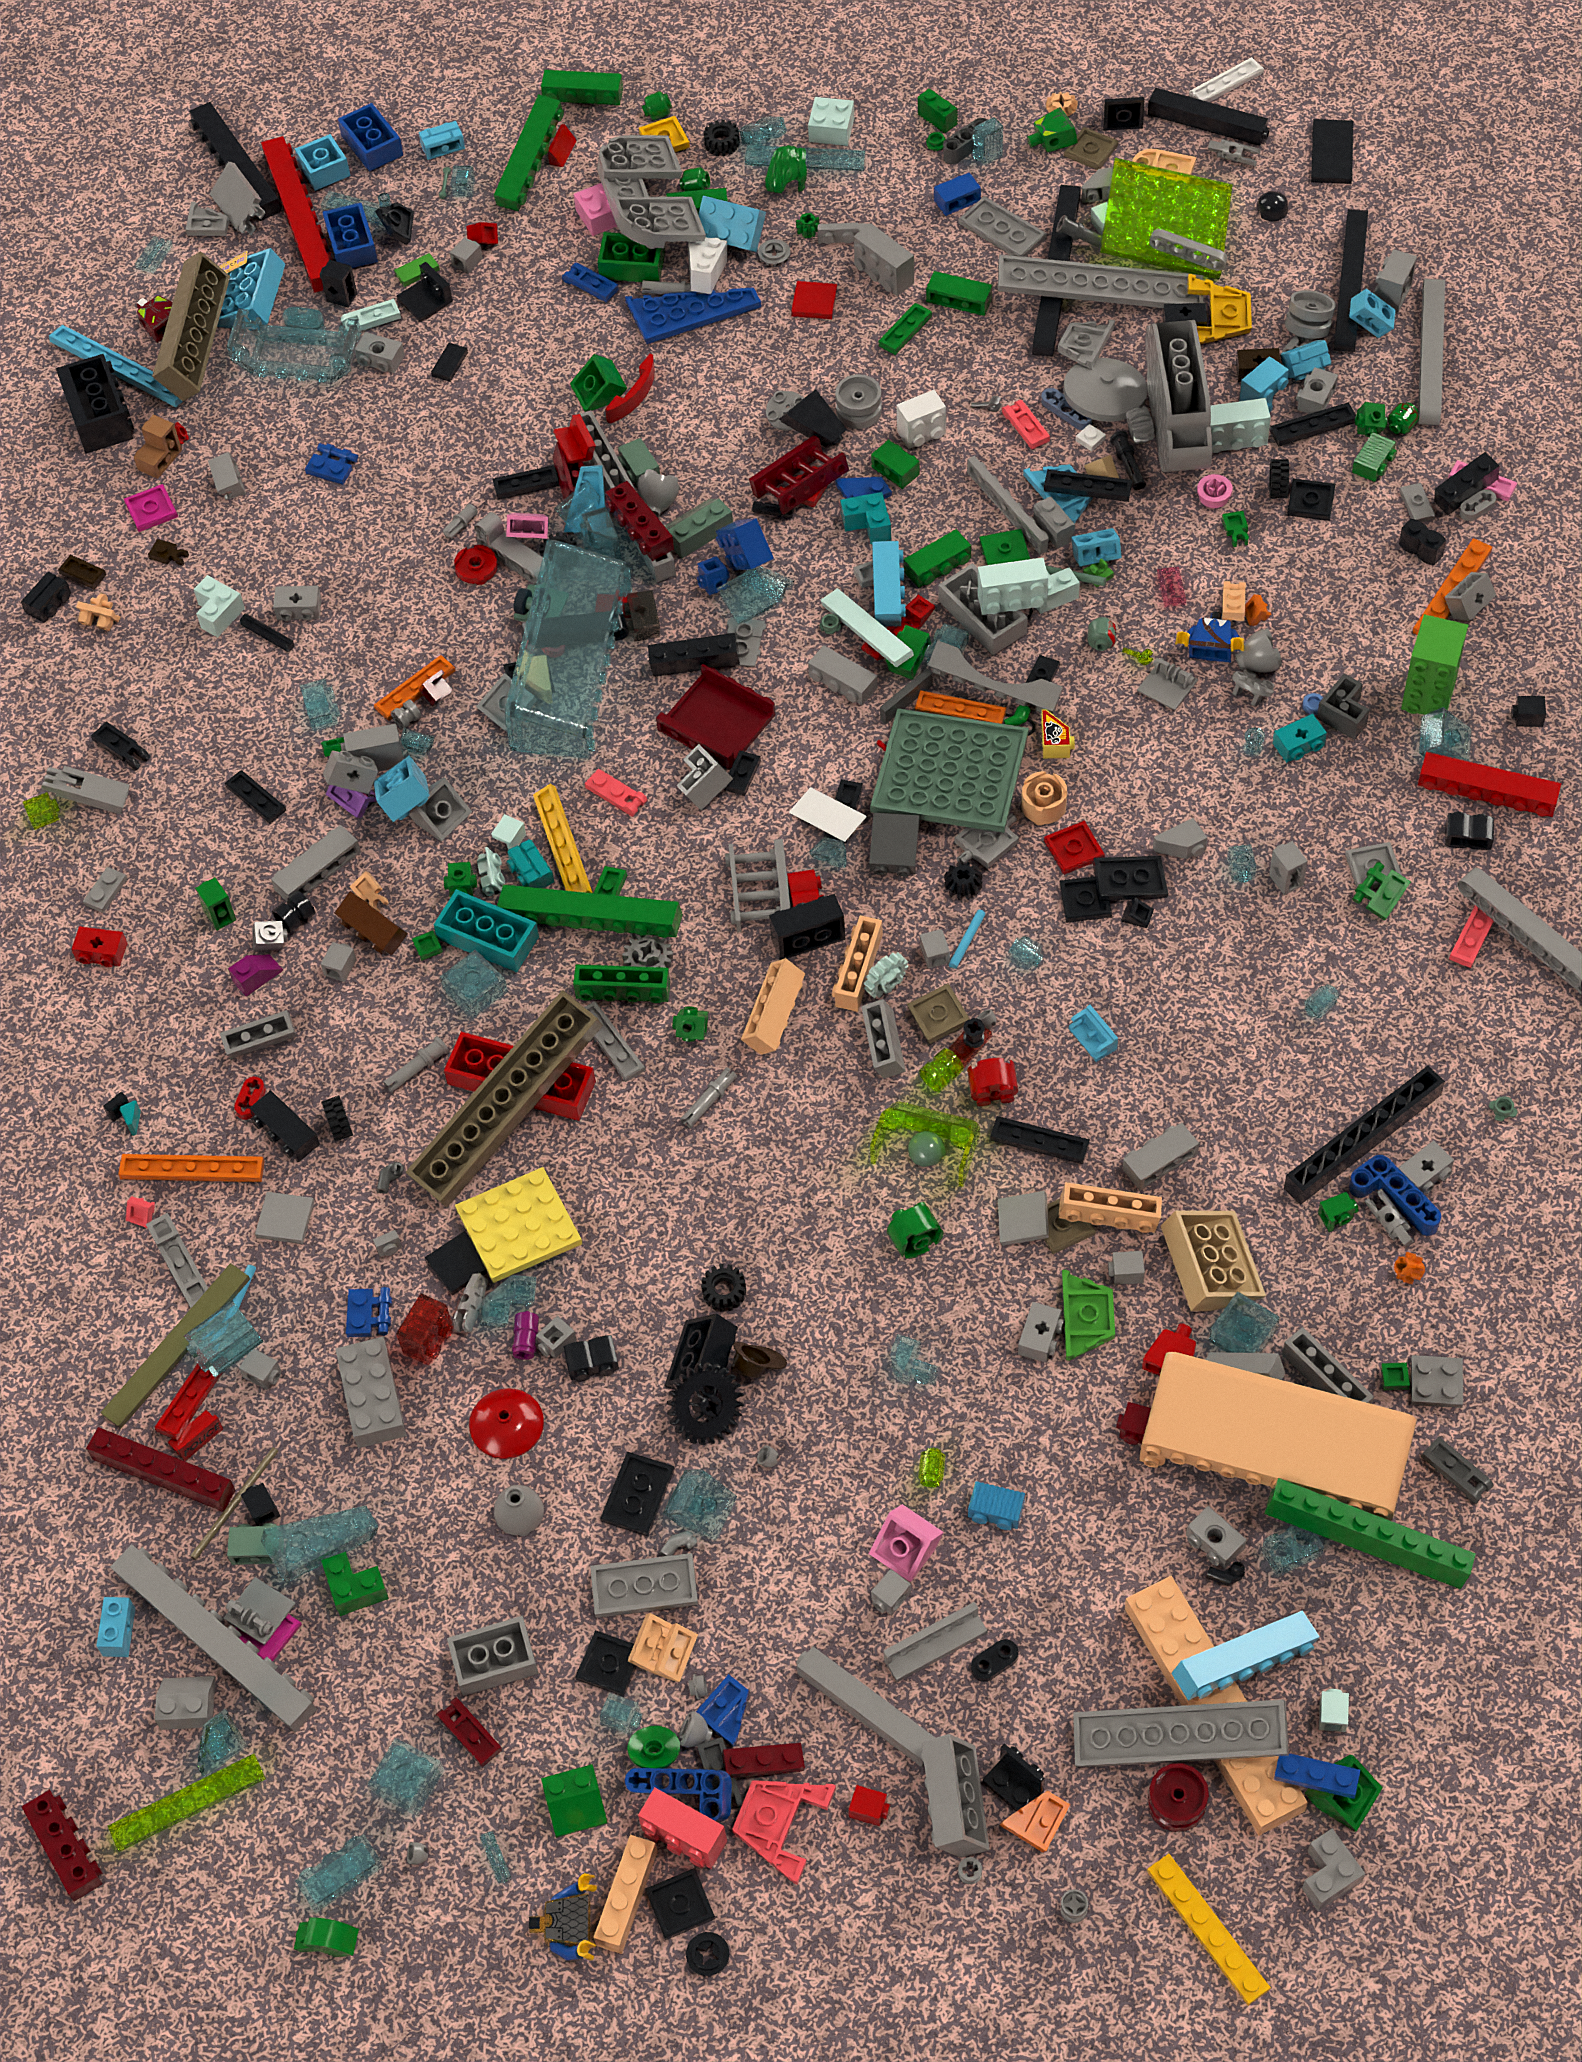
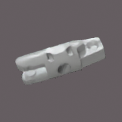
[1208,139,1261,167]
[1364,1189,1414,1248]
[451,1273,488,1333]

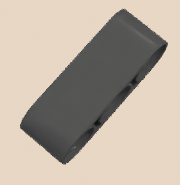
[943,118,990,165]

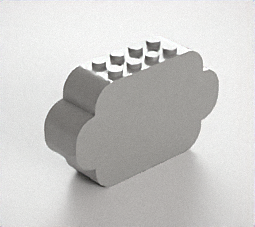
[1145,320,1212,472]

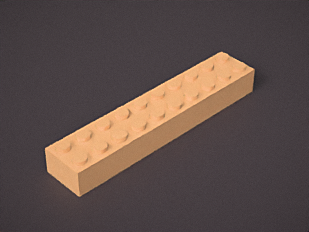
[1125,1575,1308,1836]

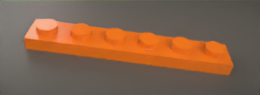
[1412,538,1493,635]
[118,1154,265,1182]

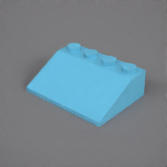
[217,248,285,330]

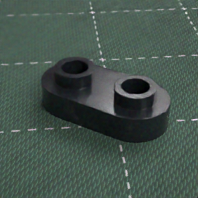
[971,1639,1019,1682]

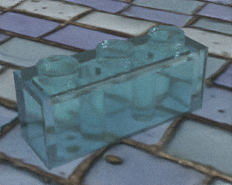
[295,1834,384,1914]

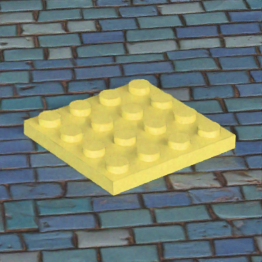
[455,1167,582,1283]

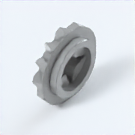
[758,239,791,266]

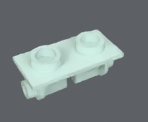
[477,847,505,896]

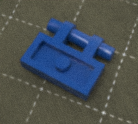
[305,443,358,485]
[346,1287,392,1337]

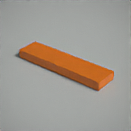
[374,655,456,721]
[915,690,1006,724]

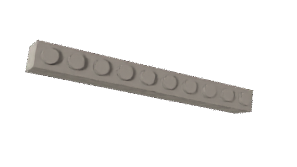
[580,410,676,583]
[110,1544,317,1733]

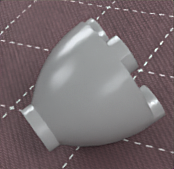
[638,469,680,517]
[1235,628,1282,673]
[494,1484,544,1536]

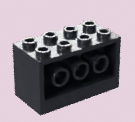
[56,354,135,454]

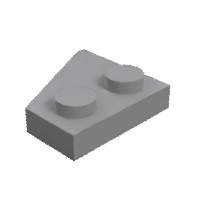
[186,202,229,236]

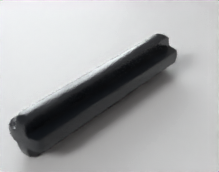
[240,614,294,652]

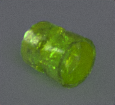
[919,1048,964,1093]

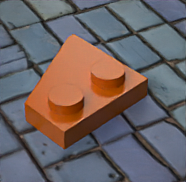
[999,1790,1070,1853]

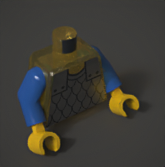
[529,1873,597,1961]

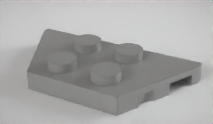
[1058,320,1115,369]

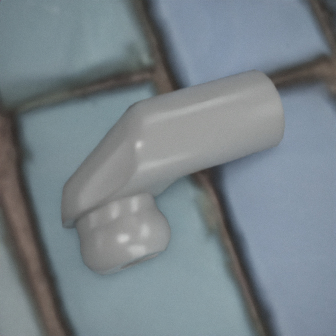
[659,1531,697,1557]

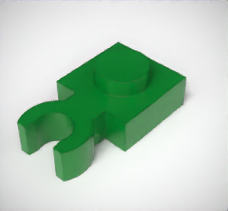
[1222,511,1249,547]

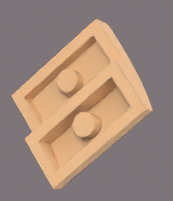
[628,1613,698,1682]

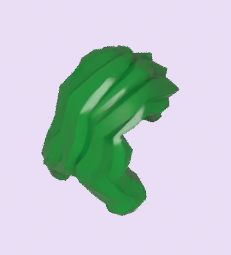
[765,145,807,194]

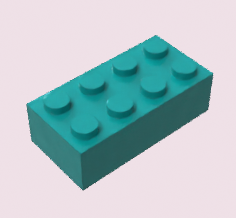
[433,889,539,972]

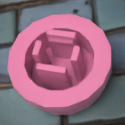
[1197,474,1232,508]

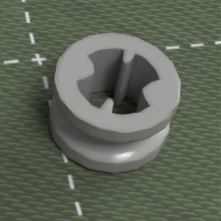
[958,1857,982,1885]

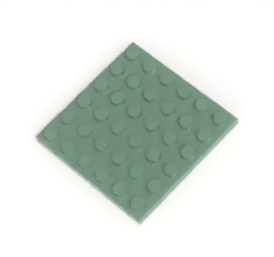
[870,708,1029,833]

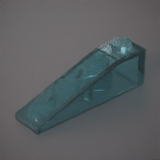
[197,1709,248,1779]

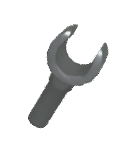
[971,396,1002,412]

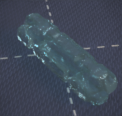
[480,1831,511,1884]

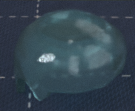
[401,728,435,754]

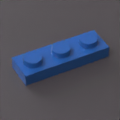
[1274,1753,1360,1799]

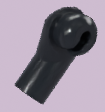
[1206,1561,1245,1586]

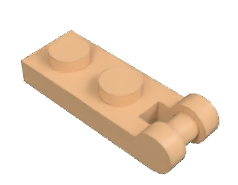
[1222,581,1246,621]

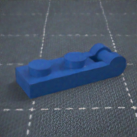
[562,262,619,303]

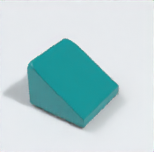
[120,1100,141,1136]

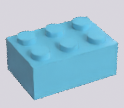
[699,196,766,252]
[374,755,430,822]

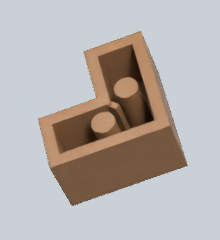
[134,414,182,479]

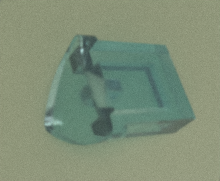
[809,837,846,868]

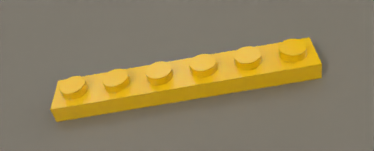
[533,783,593,893]
[1147,1854,1271,2006]

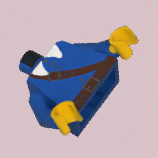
[1175,612,1244,663]

